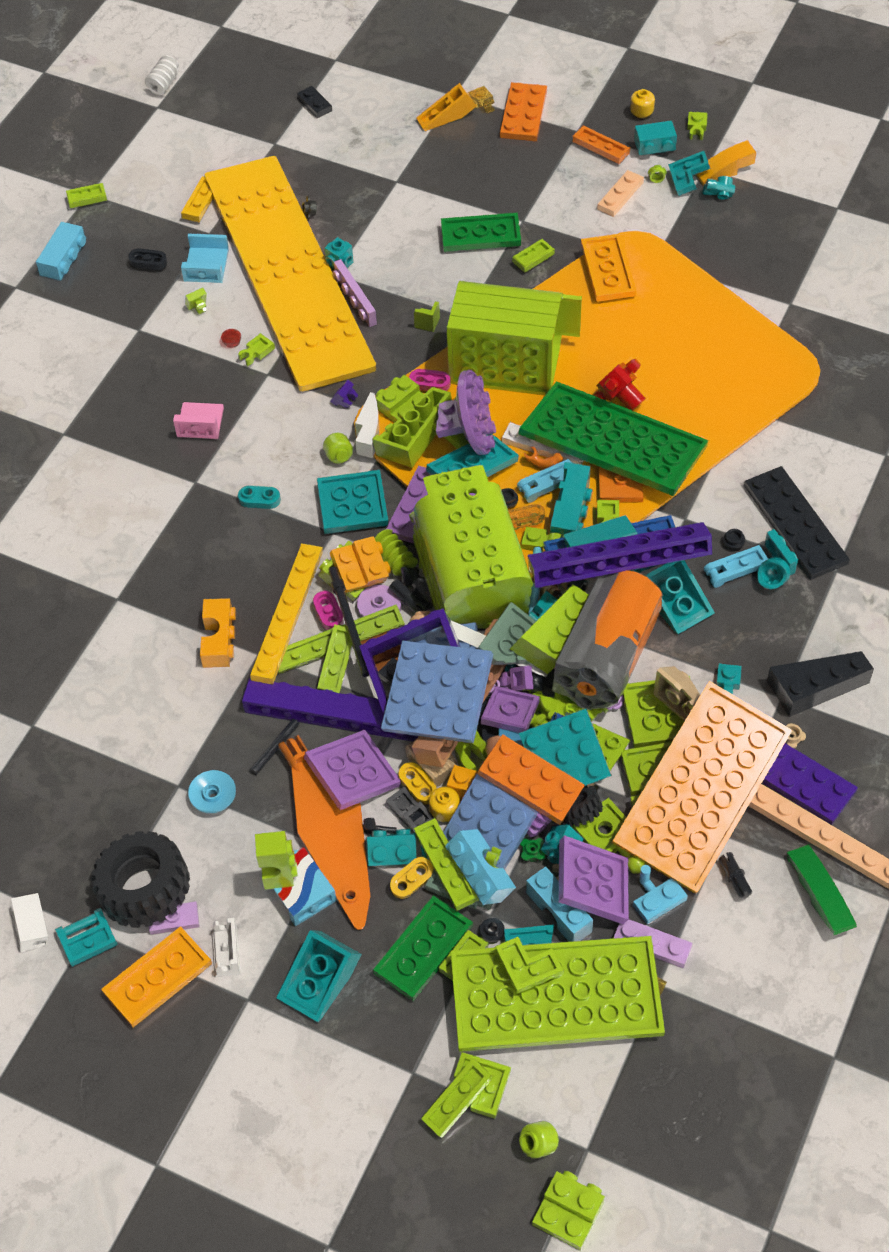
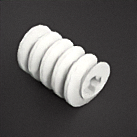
[145,55,179,95]

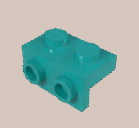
[367,829,417,866]

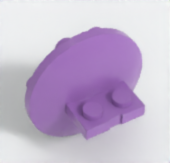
[436,370,496,455]

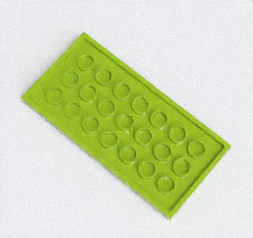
[451,936,665,1052]

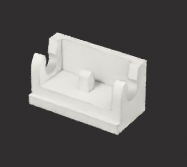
[11,893,48,953]
[212,918,241,977]

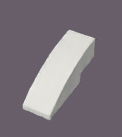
[355,392,379,458]

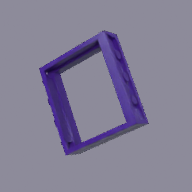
[359,609,461,714]

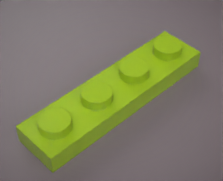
[414,818,479,911]

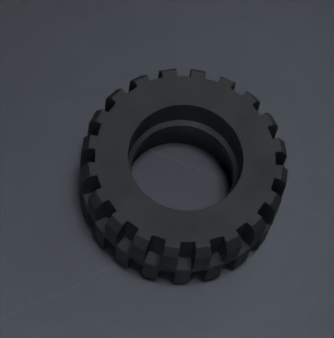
[91,831,190,928]

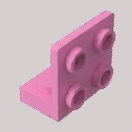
[173,402,224,439]

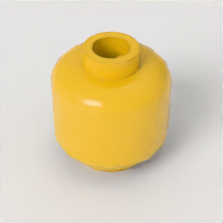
[630,89,655,118]
[429,787,460,822]

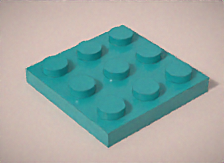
[317,470,389,534]
[519,708,612,785]

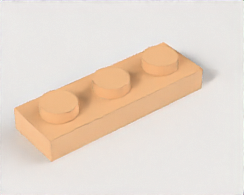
[597,170,644,217]

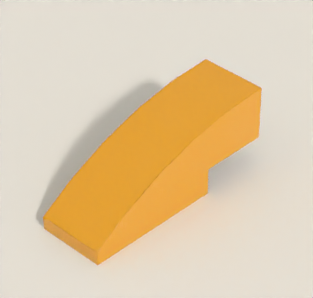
[695,140,756,185]

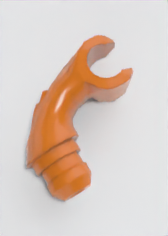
[524,446,563,469]

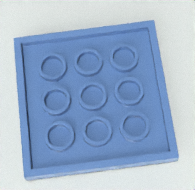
[381,641,493,743]

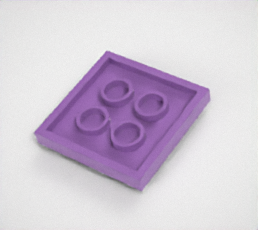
[304,730,401,810]
[559,835,629,924]

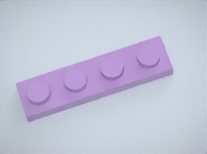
[333,259,377,327]

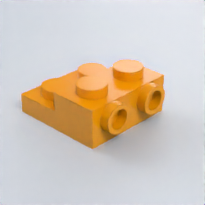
[330,536,390,593]

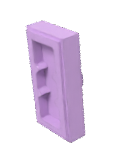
[149,902,200,935]

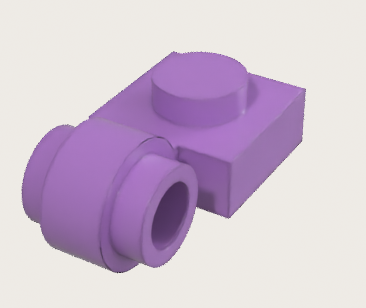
[499,666,533,691]

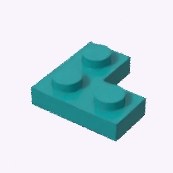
[668,151,710,196]

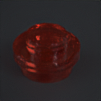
[221,329,241,348]

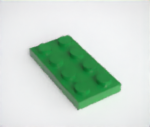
[441,213,521,252]
[373,896,473,1001]

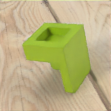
[414,301,440,332]

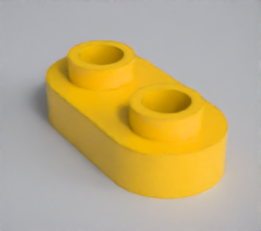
[399,762,437,805]
[390,857,433,899]

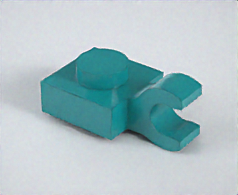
[716,663,742,695]

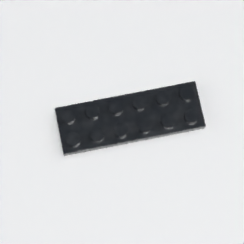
[744,466,850,580]

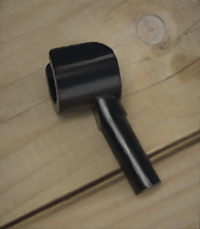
[363,818,397,836]

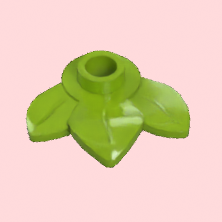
[540,692,580,720]

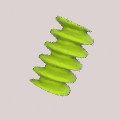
[375,529,418,576]

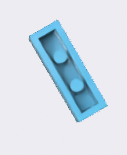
[36,222,86,281]

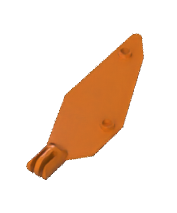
[278,735,370,930]

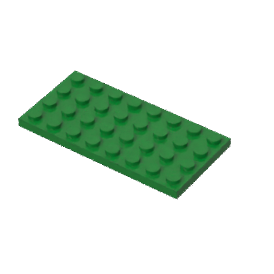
[519,381,709,496]

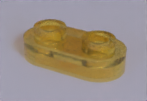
[508,504,545,530]

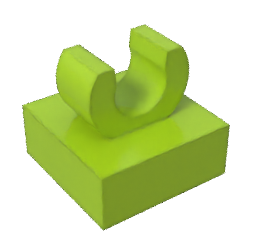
[185,287,207,314]

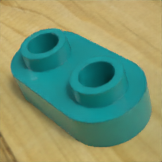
[238,486,281,509]

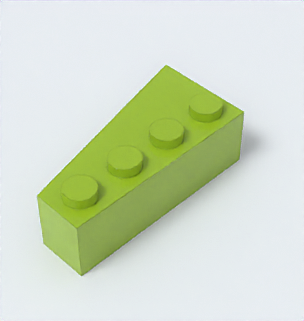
[372,387,452,468]

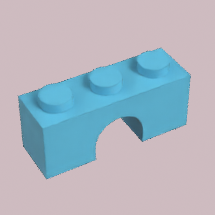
[445,829,516,905]
[526,867,593,942]

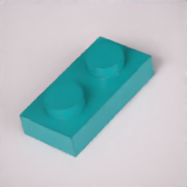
[764,529,798,575]

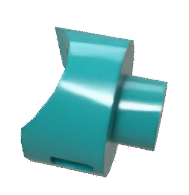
[758,557,790,589]

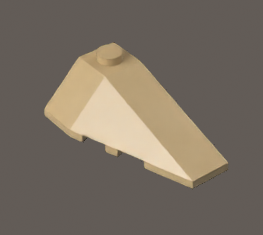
[654,666,700,721]

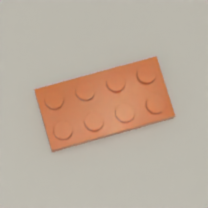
[500,82,547,142]
[477,734,585,825]

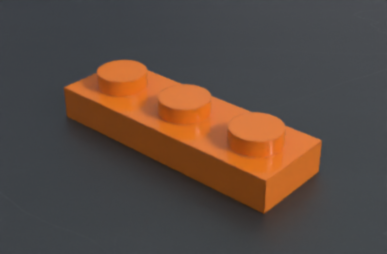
[573,125,630,164]

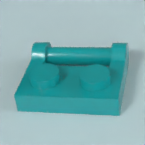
[55,907,118,967]

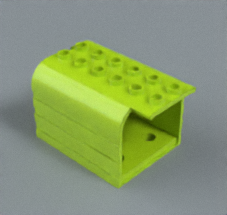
[447,281,582,395]
[413,465,533,627]

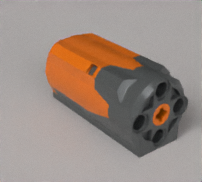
[552,570,662,710]

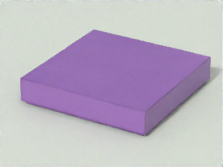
[481,686,540,733]

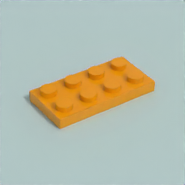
[581,234,636,302]
[101,926,212,1028]

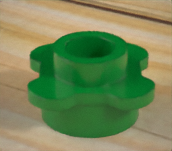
[520,838,545,862]

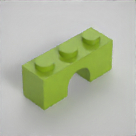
[255,831,298,890]

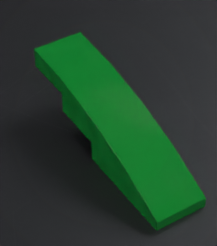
[787,844,857,935]

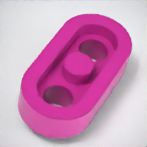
[409,369,451,391]
[313,591,344,630]

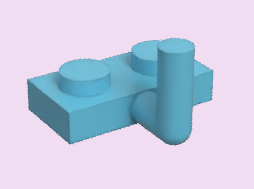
[633,865,688,924]

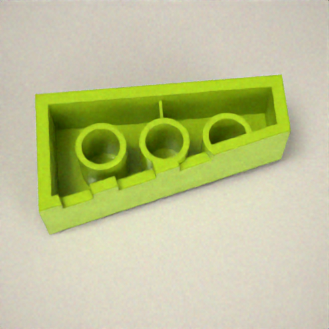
[510,584,589,674]

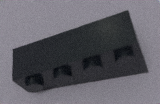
[767,651,874,717]

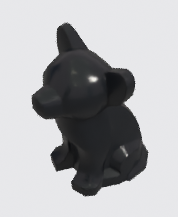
[401,567,433,609]

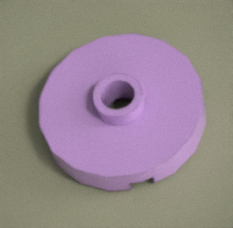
[357,585,401,617]

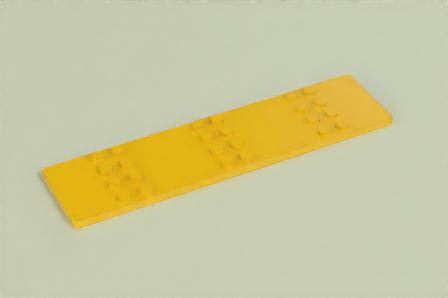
[205,156,376,392]

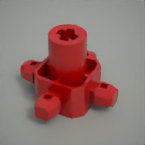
[594,358,646,411]

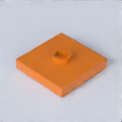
[599,467,643,502]

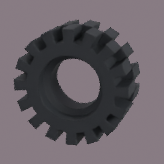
[563,785,603,827]

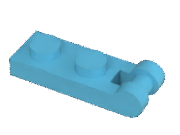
[517,459,572,503]
[704,545,768,588]

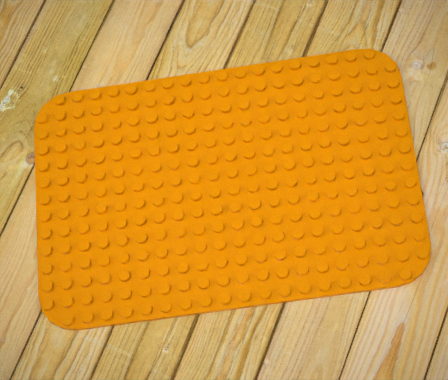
[354,231,820,570]

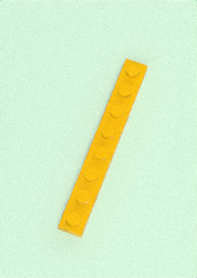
[250,543,323,684]

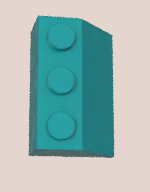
[563,515,637,547]

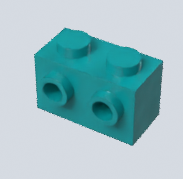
[634,121,677,155]

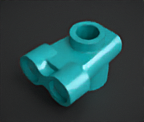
[702,176,735,200]

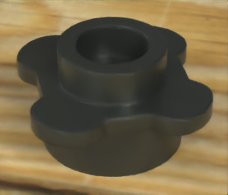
[302,196,317,220]

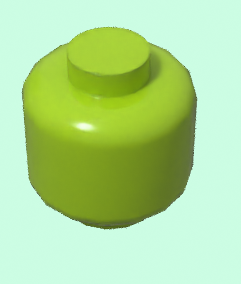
[323,432,353,464]
[519,1121,559,1158]

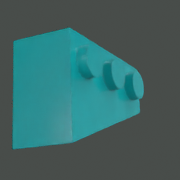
[550,462,593,538]

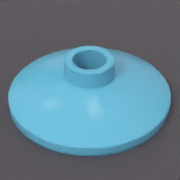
[188,770,236,813]

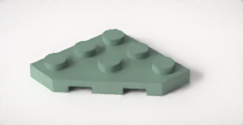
[477,602,536,665]

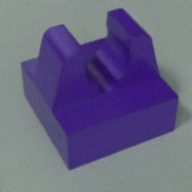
[330,380,358,408]

